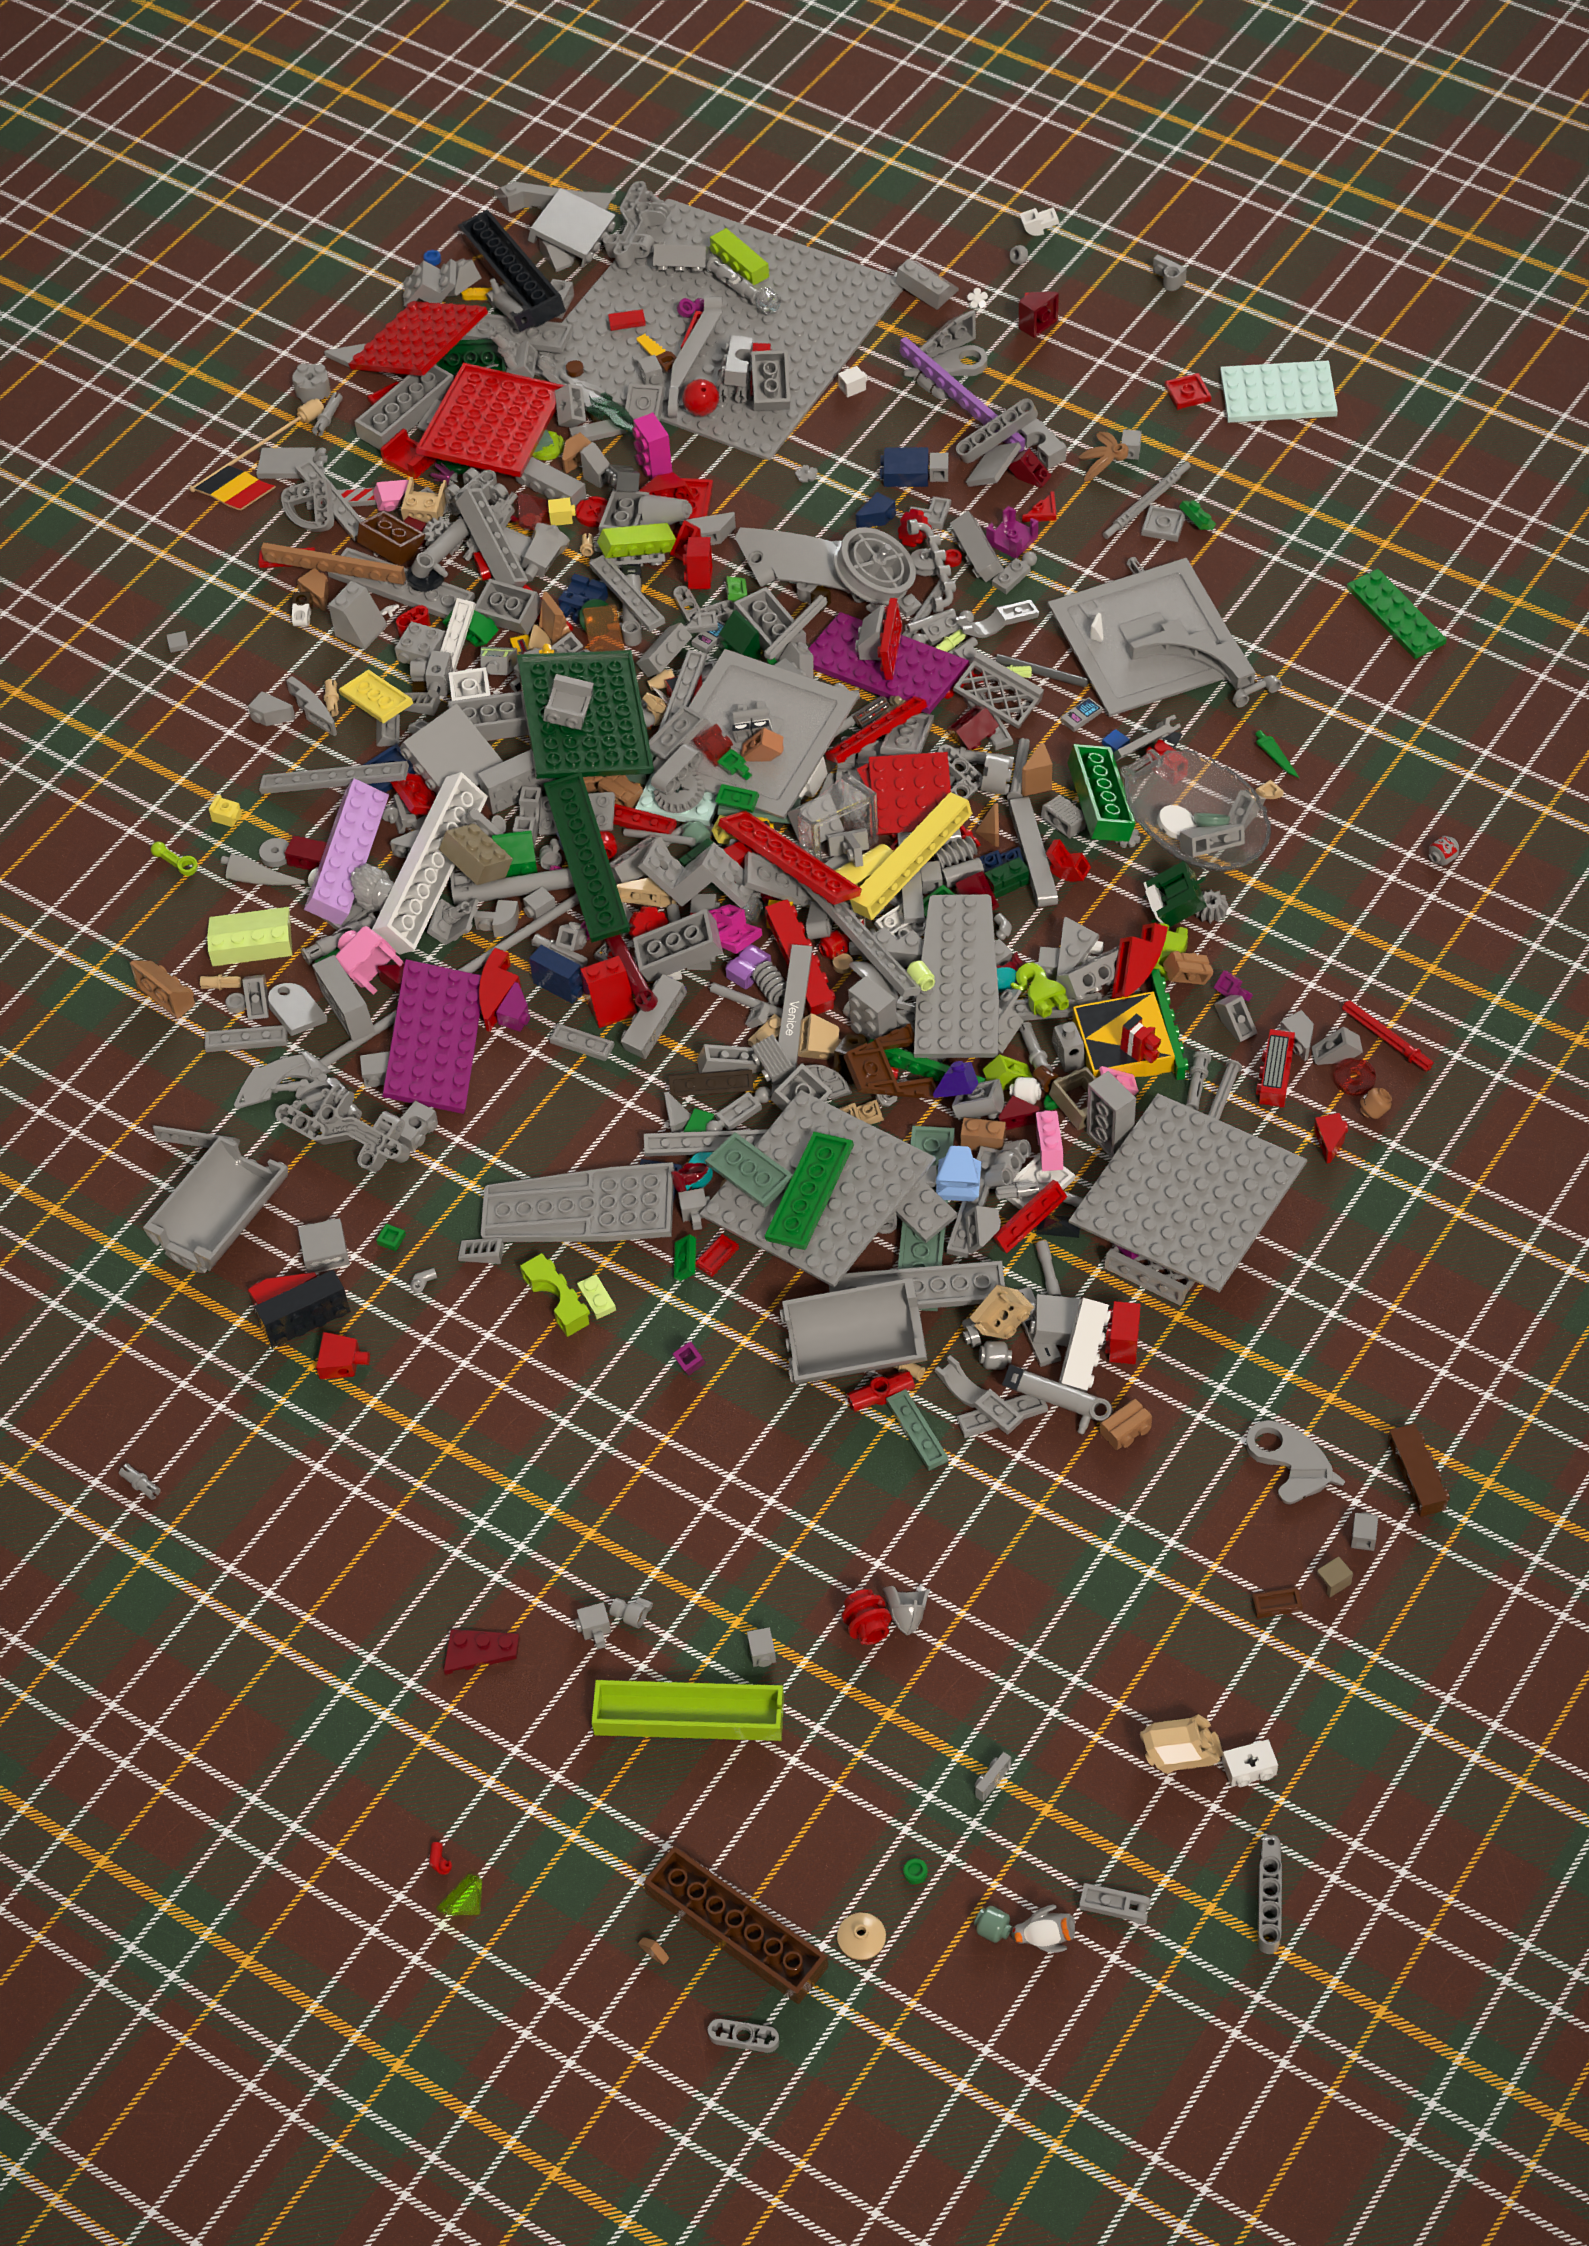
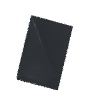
[1036,1215,1080,1238]

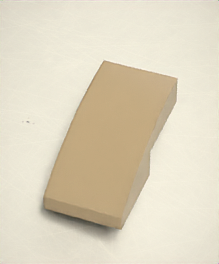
[840,1099,884,1124]

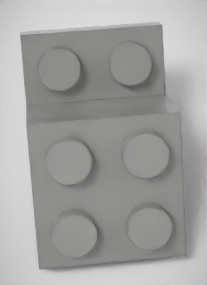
[403,259,456,307]

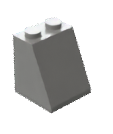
[328,581,387,650]

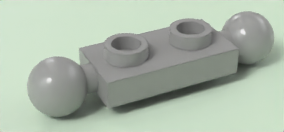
[911,610,974,646]
[706,1087,772,1132]

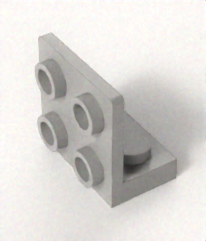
[427,898,479,945]

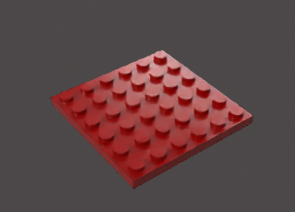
[348,301,488,376]

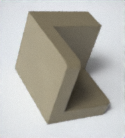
[1317,1557,1353,1597]

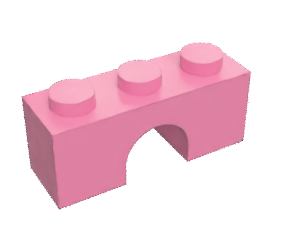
[1036,1111,1063,1171]

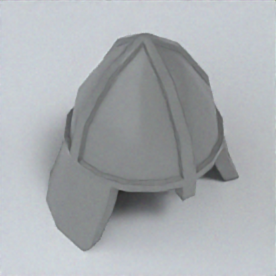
[883,1586,931,1635]

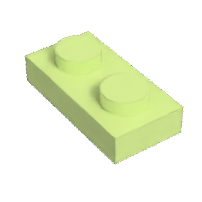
[577,1275,616,1319]

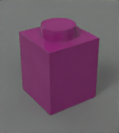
[673,1341,706,1376]

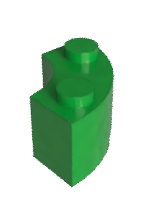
[442,610,499,647]

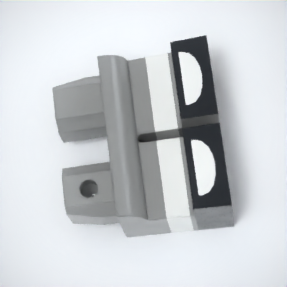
[732,701,772,743]

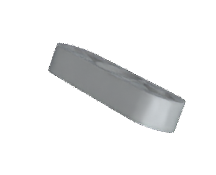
[708,2019,779,2053]

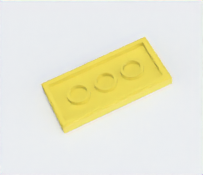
[339,670,413,723]

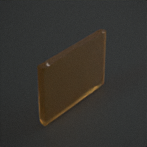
[582,605,625,652]

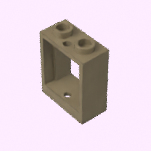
[1049,1067,1096,1130]

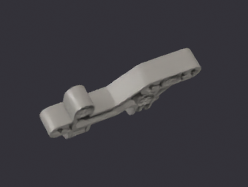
[603,181,671,269]
[275,1084,410,1172]

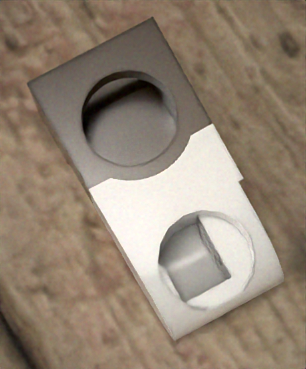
[292,592,313,626]

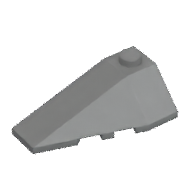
[920,310,976,359]

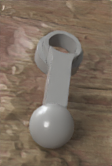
[538,355,567,385]

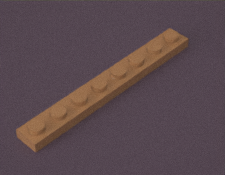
[261,543,406,585]

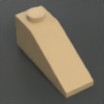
[617,878,676,908]

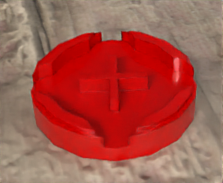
[575,496,608,527]

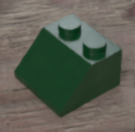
[719,610,761,660]

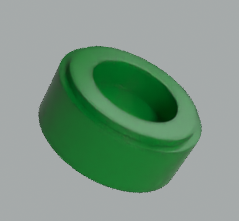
[903,1858,928,1884]

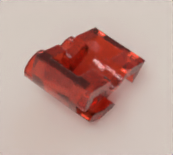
[693,724,733,767]

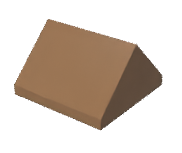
[1022,743,1053,796]

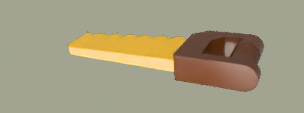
[636,334,677,373]

